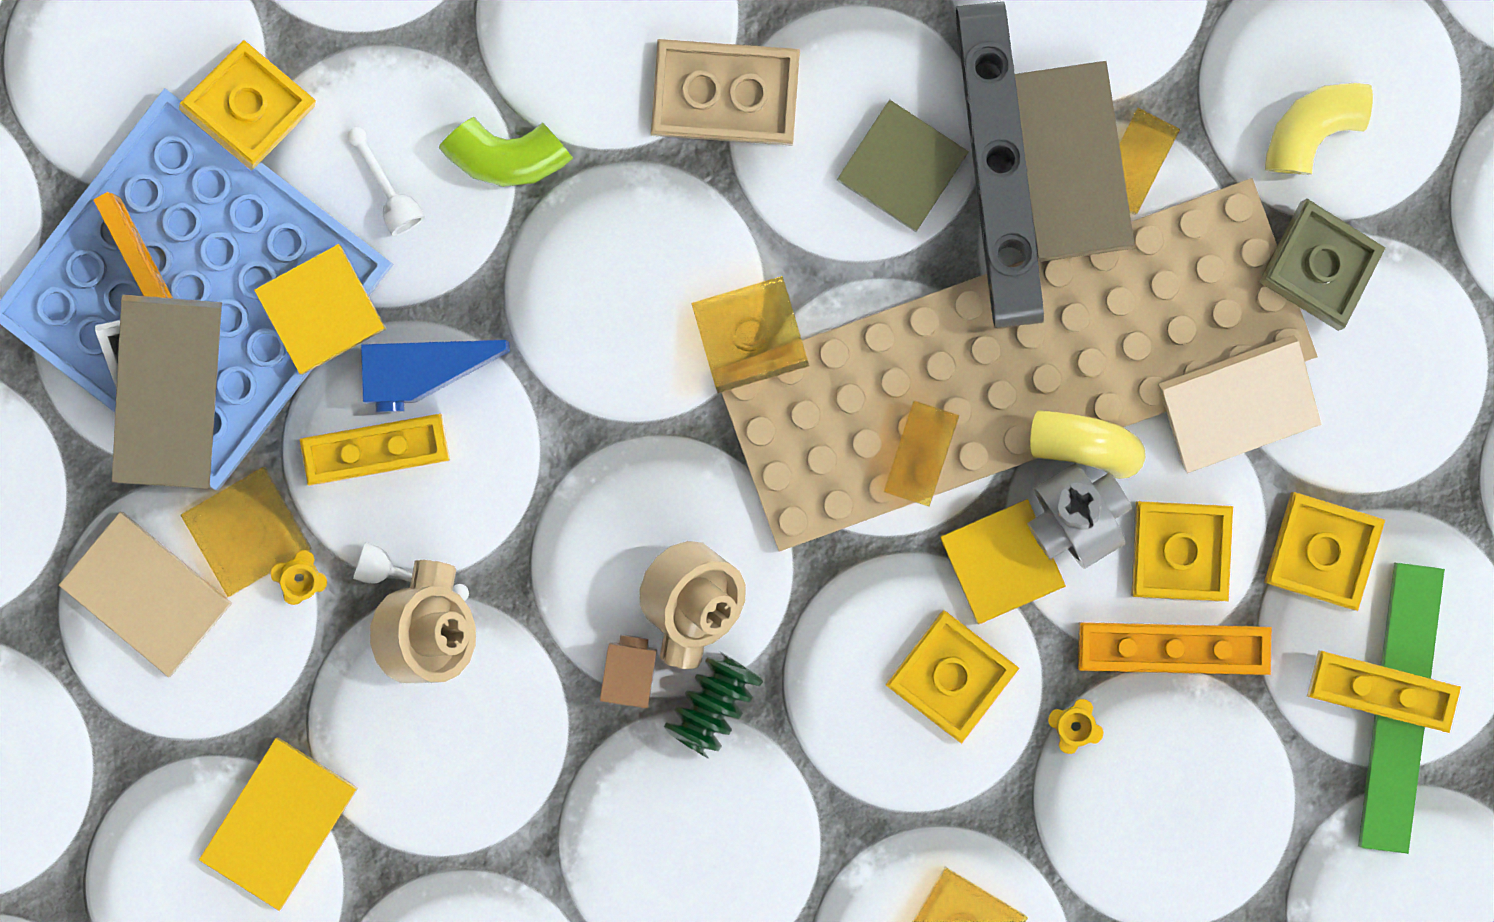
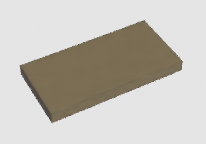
[1015,60,1135,262]
[112,295,222,489]

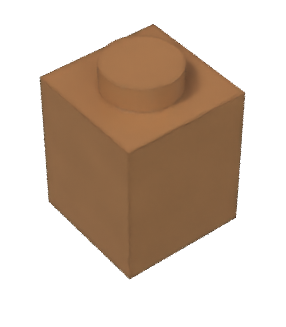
[600,635,657,708]

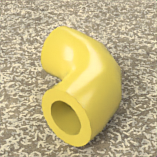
[1265,83,1373,175]
[1030,410,1146,479]

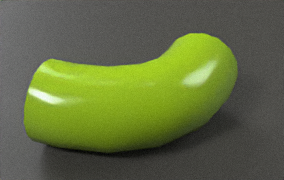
[439,117,573,187]

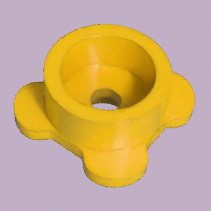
[270,550,327,605]
[1048,699,1104,754]

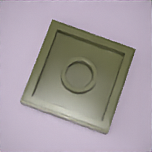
[837,99,969,232]
[1259,199,1385,331]

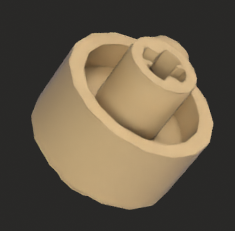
[640,541,746,669]
[370,560,476,683]

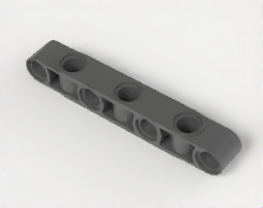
[956,1,1044,328]

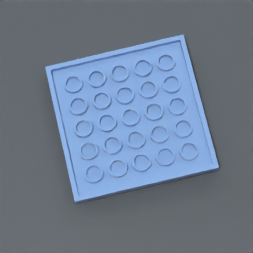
[0,88,394,491]

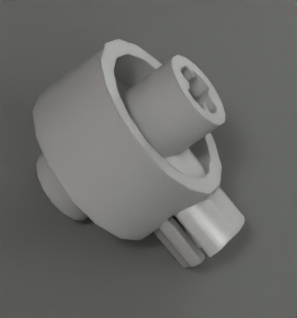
[1027,463,1132,569]

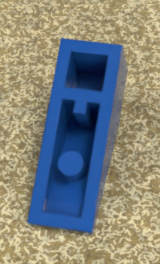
[361,340,510,412]

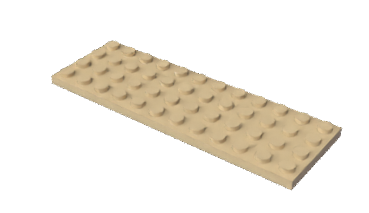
[714,178,1318,552]

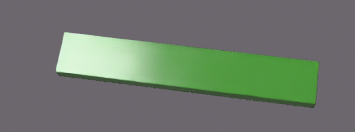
[1358,562,1445,854]

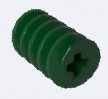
[663,651,763,759]

